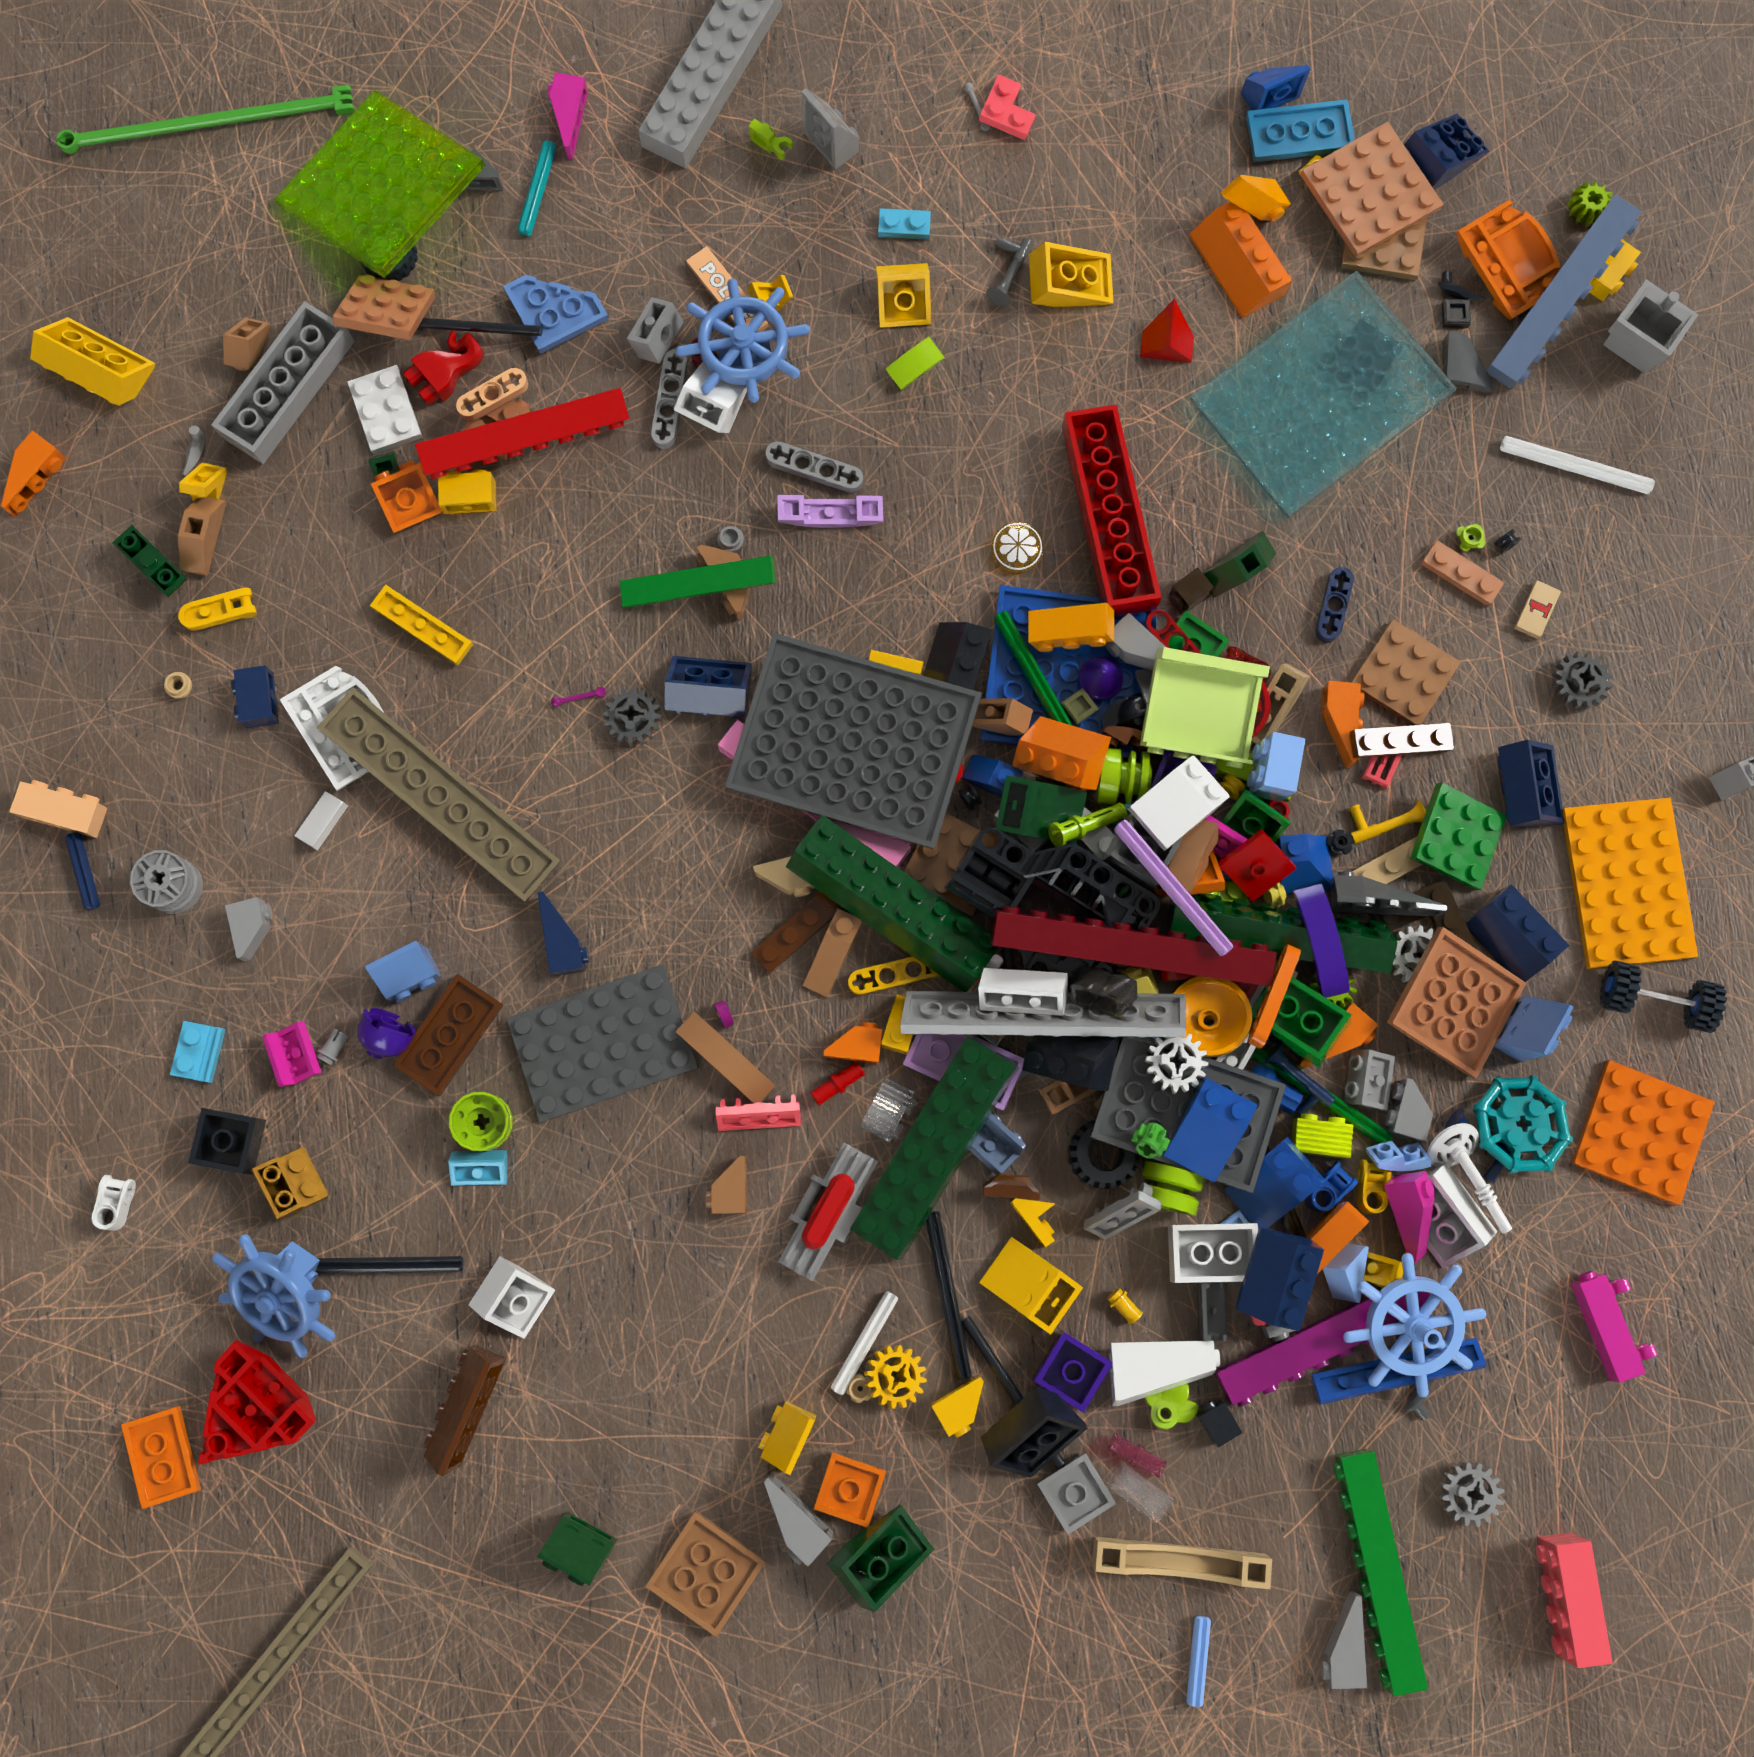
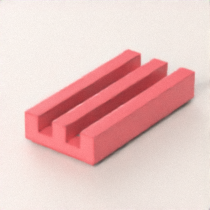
[1361,755,1402,790]

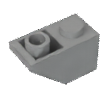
[1709,756,1754,801]
[1385,1078,1433,1143]

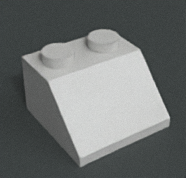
[469,1256,555,1339]

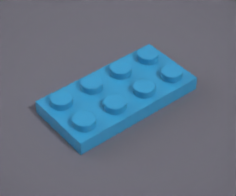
[1246,99,1355,163]

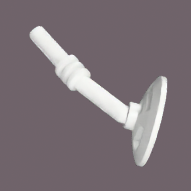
[1427,1123,1512,1234]

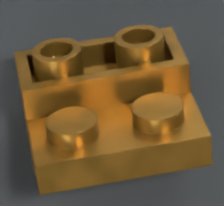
[251,1147,329,1221]

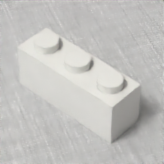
[978,968,1068,1016]

